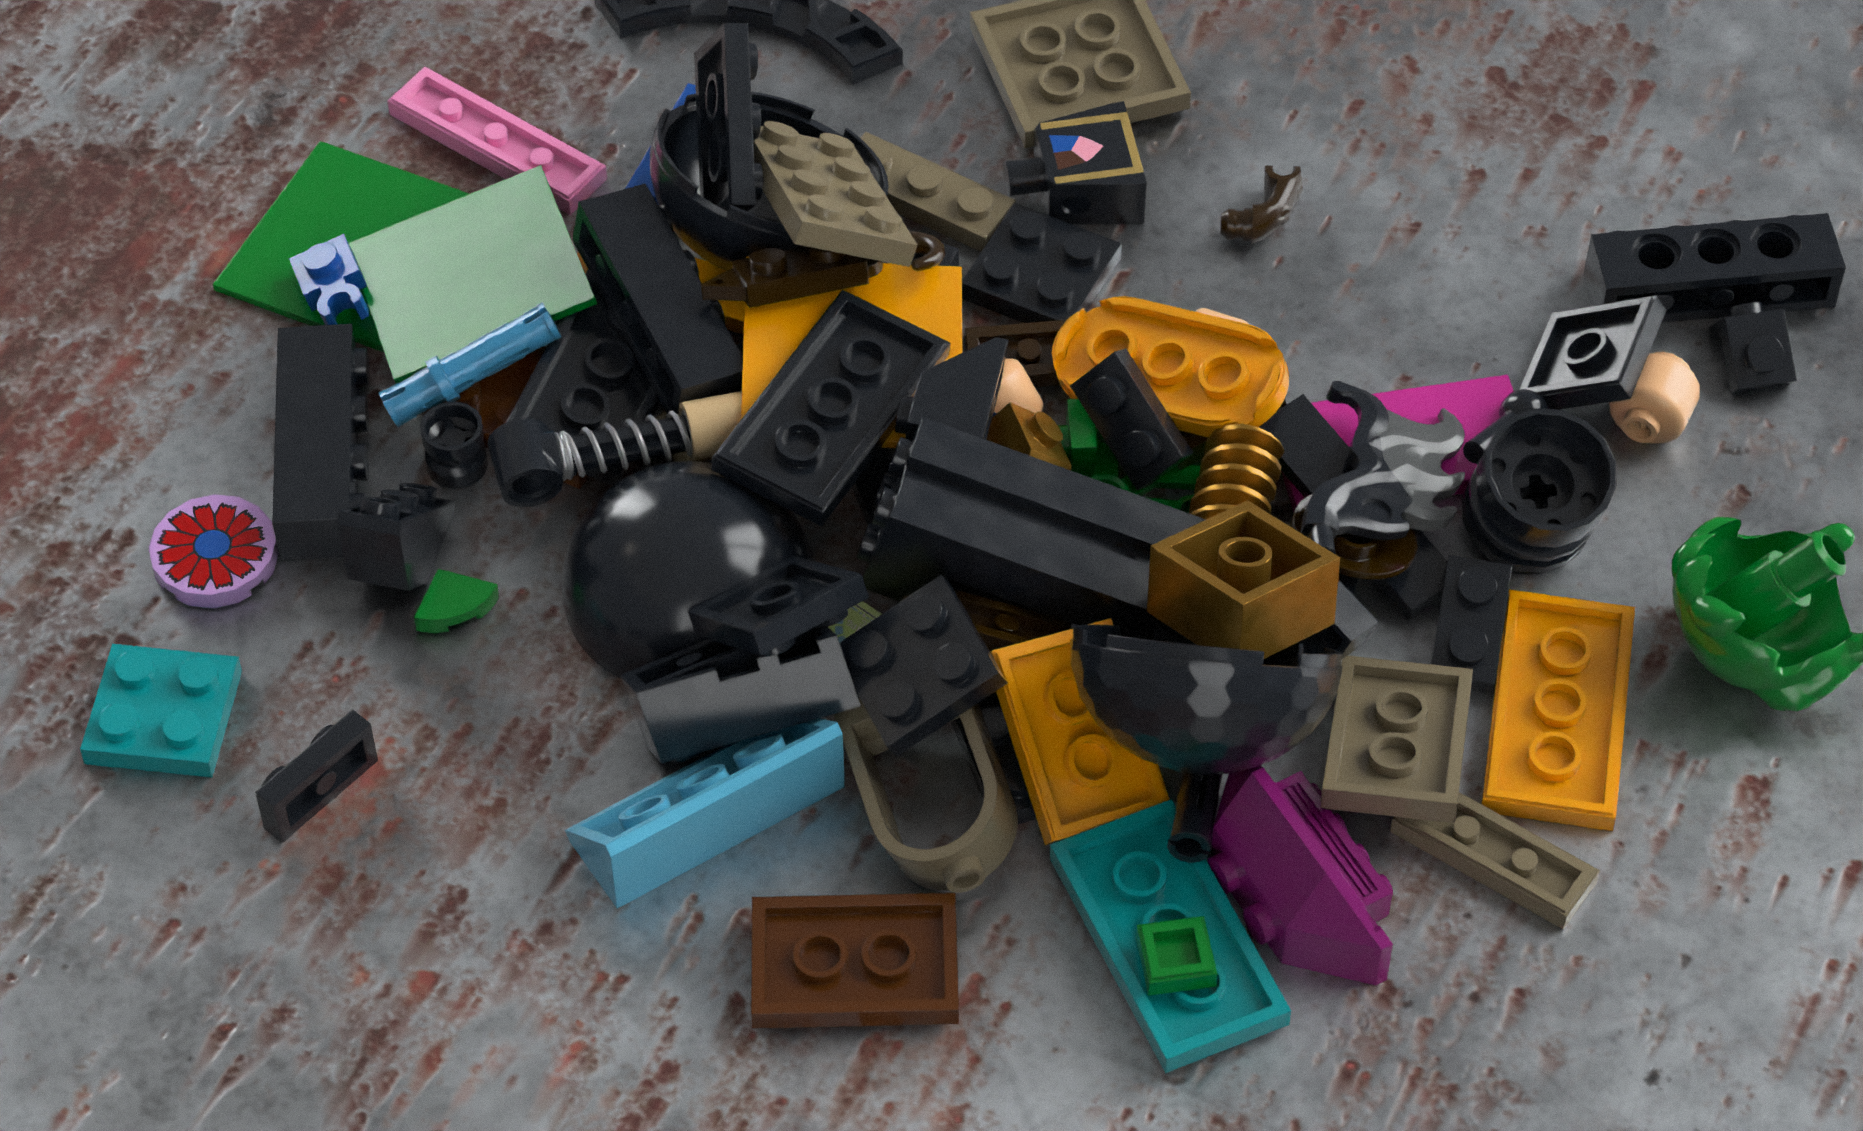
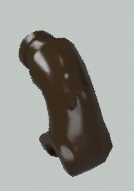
[1220,165,1303,245]

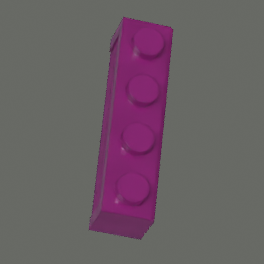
[1275,771,1393,922]

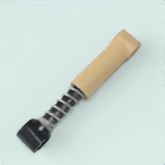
[487,391,742,508]

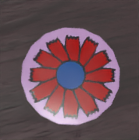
[149,494,279,608]

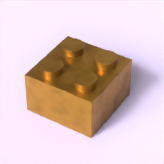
[1147,500,1340,659]

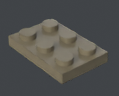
[1321,655,1473,823]

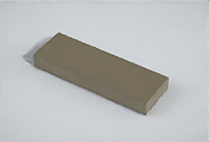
[1390,792,1600,930]

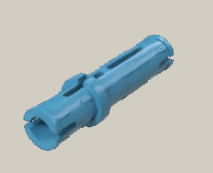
[379,302,562,428]

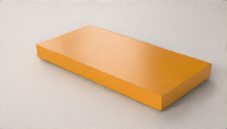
[1481,589,1635,831]

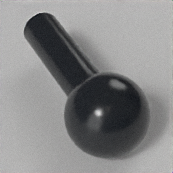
[1463,389,1548,464]

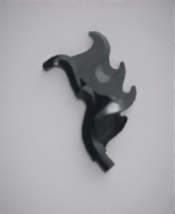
[1300,381,1465,555]

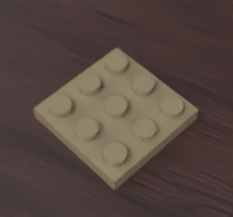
[970,0,1191,148]

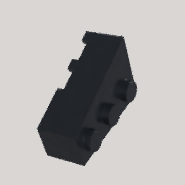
[620,627,861,763]

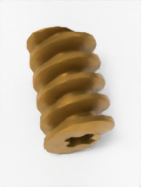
[1189,423,1285,520]

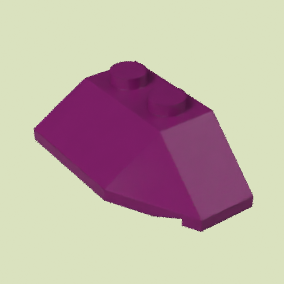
[1207,765,1393,986]

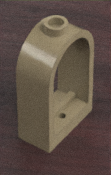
[834,698,1018,893]

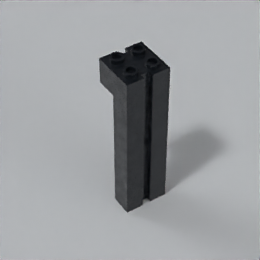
[856,417,1358,654]

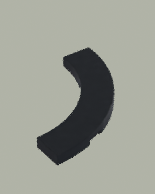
[594,0,903,85]

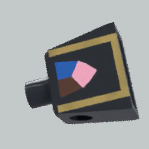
[1003,101,1147,225]

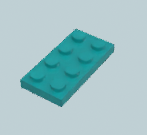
[1050,799,1291,1073]

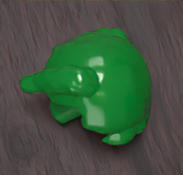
[1671,516,1863,712]

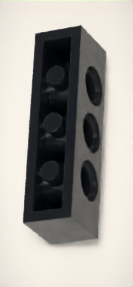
[1584,213,1846,323]

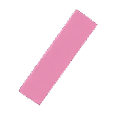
[387,67,607,215]

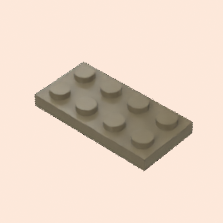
[753,121,918,267]

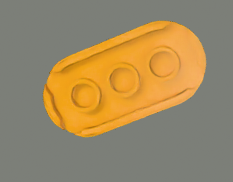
[1052,296,1289,437]

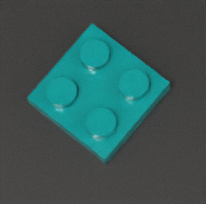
[80,644,242,778]

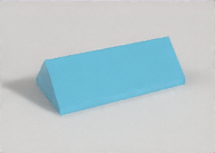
[565,718,845,909]

